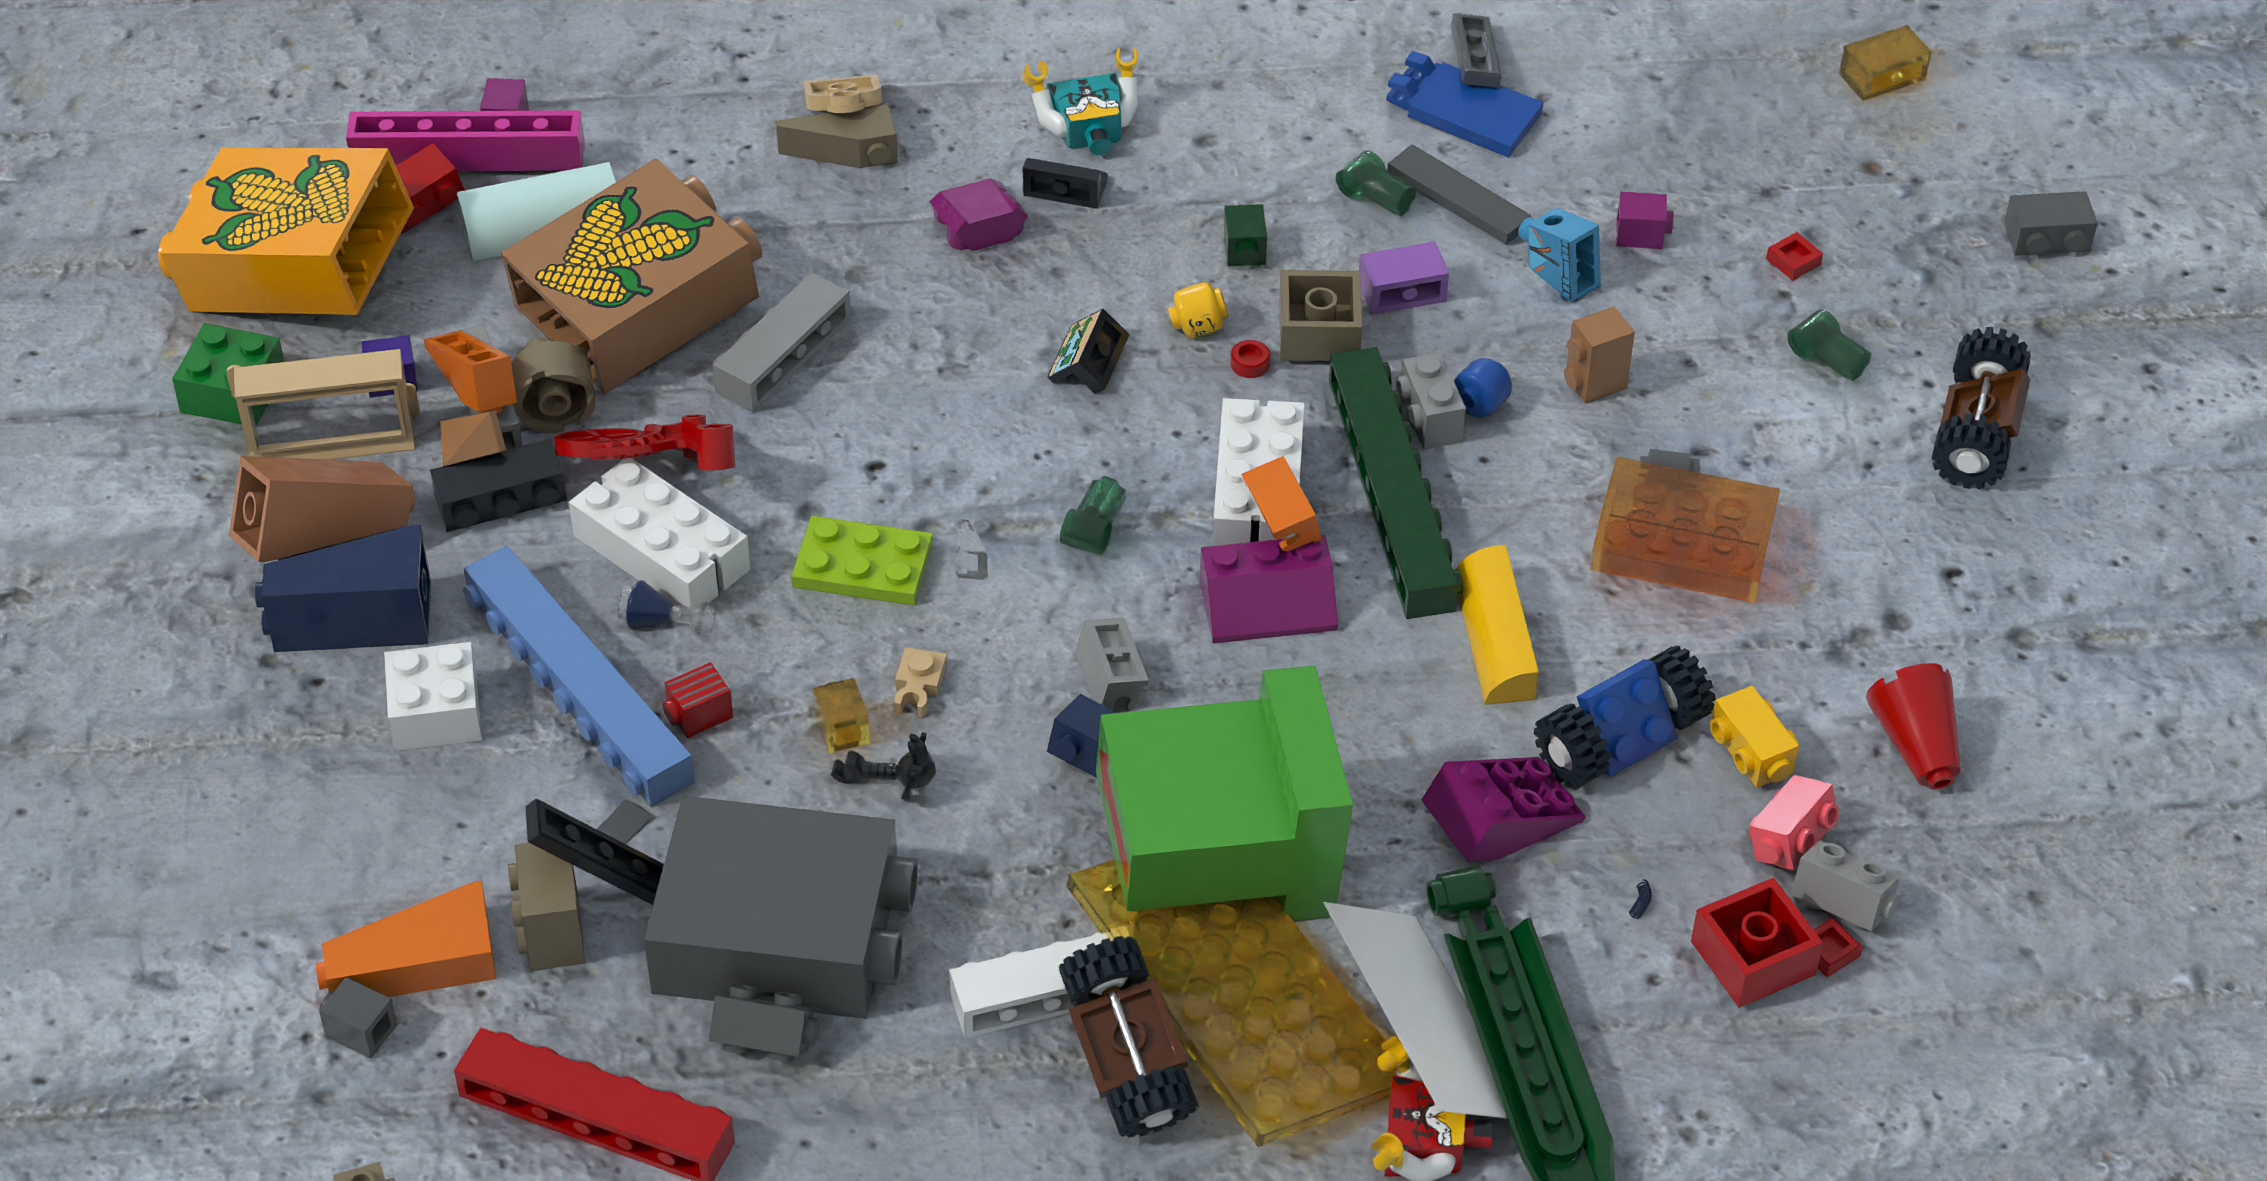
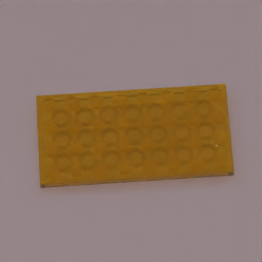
[1066,859,1397,1147]

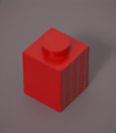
[662,662,733,738]

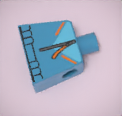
[1518,208,1601,302]

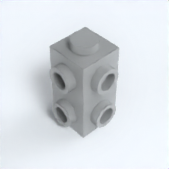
[1791,840,1900,931]

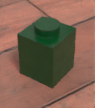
[1224,204,1267,266]

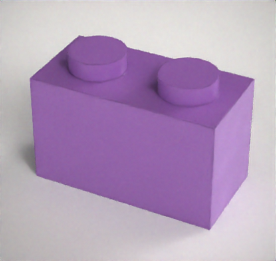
[1359,242,1449,315]

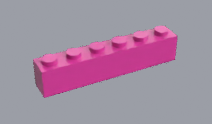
[346,110,585,171]

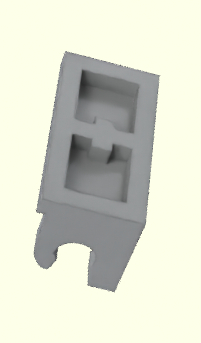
[1075,618,1149,710]

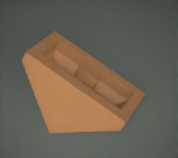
[440,410,506,466]

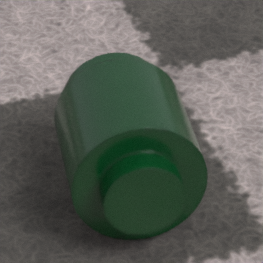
[1426,865,1496,918]

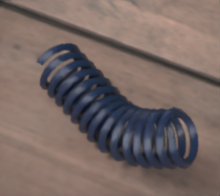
[1629,879,1652,919]

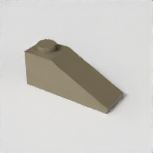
[775,104,898,168]

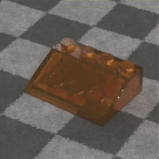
[1591,457,1780,603]

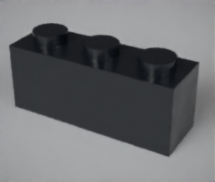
[430,439,567,532]

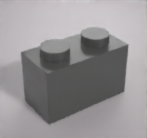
[2004,191,2098,256]

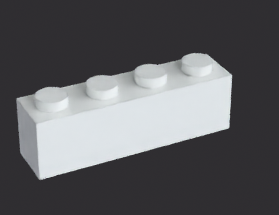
[949,928,1128,1038]

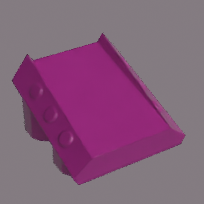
[929,178,1028,251]

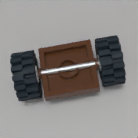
[1932,327,2031,489]
[1059,936,1199,1138]

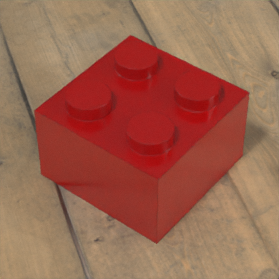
[1691,877,1823,1008]

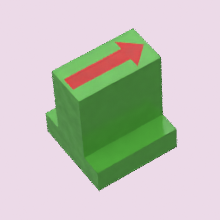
[1096,665,1353,922]

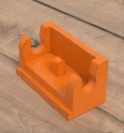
[1241,456,1322,551]

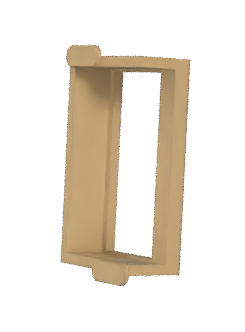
[227,349,420,460]

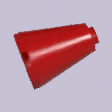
[1866,663,1961,790]

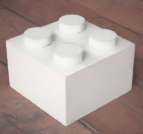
[384,642,482,751]

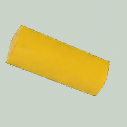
[1456,545,1539,705]

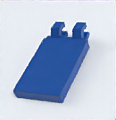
[1386,51,1544,158]

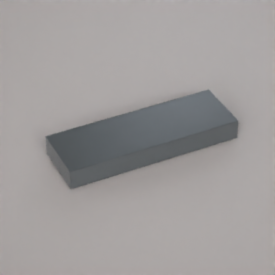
[1450,13,1502,88]

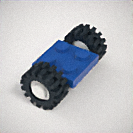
[1534,645,1716,789]

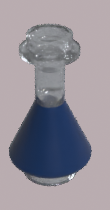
[618,580,716,636]

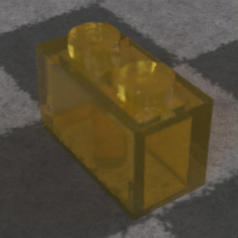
[1839,25,1932,101]

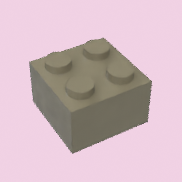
[1279,270,1362,361]
[508,843,585,971]

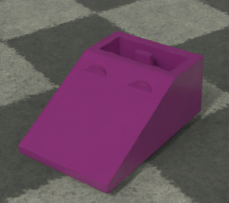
[1421,757,1586,862]

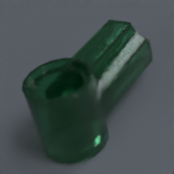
[1335,150,1417,217]
[1787,310,1872,381]
[1060,476,1126,555]

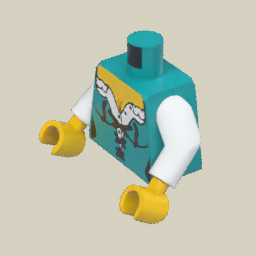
[1022,47,1138,155]

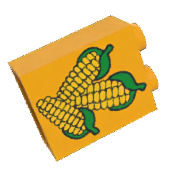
[158,148,414,315]

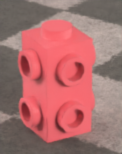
[1749,775,1839,871]

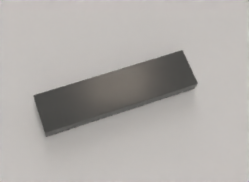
[1387,144,1531,245]

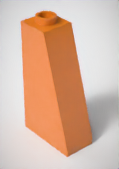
[315,880,497,997]

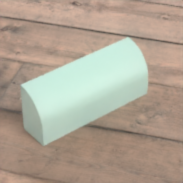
[457,162,616,262]

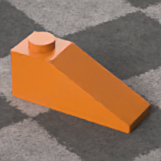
[424,330,517,413]

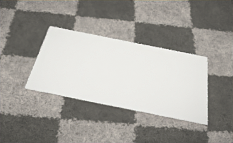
[1323,902,1507,1118]

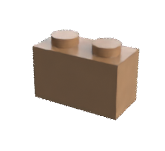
[1564,306,1635,403]

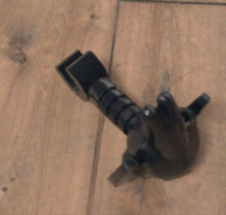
[831,732,936,802]

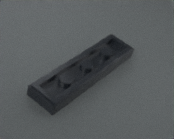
[525,798,664,905]

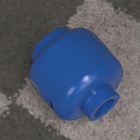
[1454,358,1512,418]

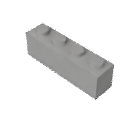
[712,272,851,412]

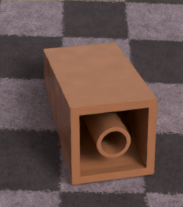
[229,456,415,562]

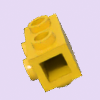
[1710,685,1799,788]

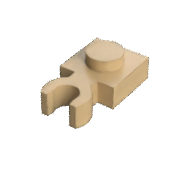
[895,647,947,718]

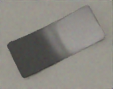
[597,800,651,844]

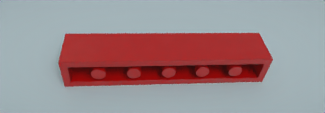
[454,1027,735,1181]

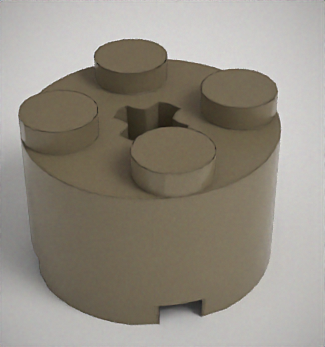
[511,338,596,433]

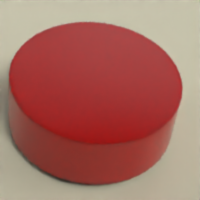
[1230,340,1271,378]

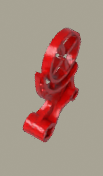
[554,414,735,470]

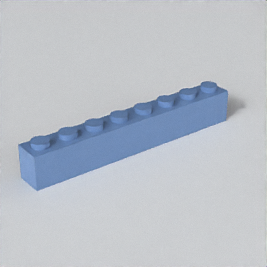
[463,545,695,807]

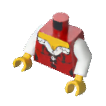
[1371,1036,1493,1181]

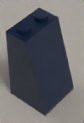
[255,525,431,652]

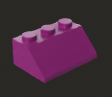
[1200,534,1338,644]

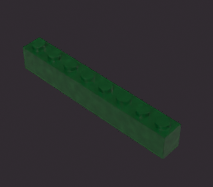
[1329,347,1463,619]

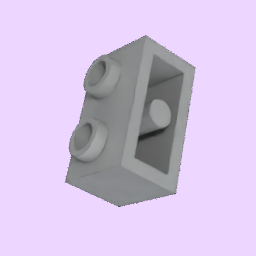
[1396,352,1466,449]

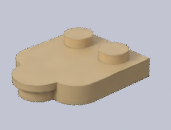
[803,75,882,113]

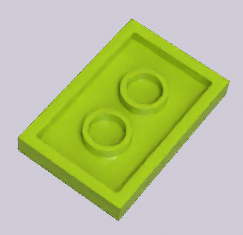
[791,515,933,606]

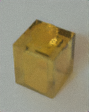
[813,678,870,754]

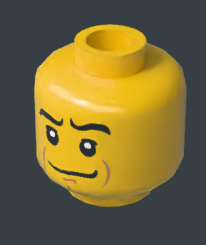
[1168,282,1229,339]

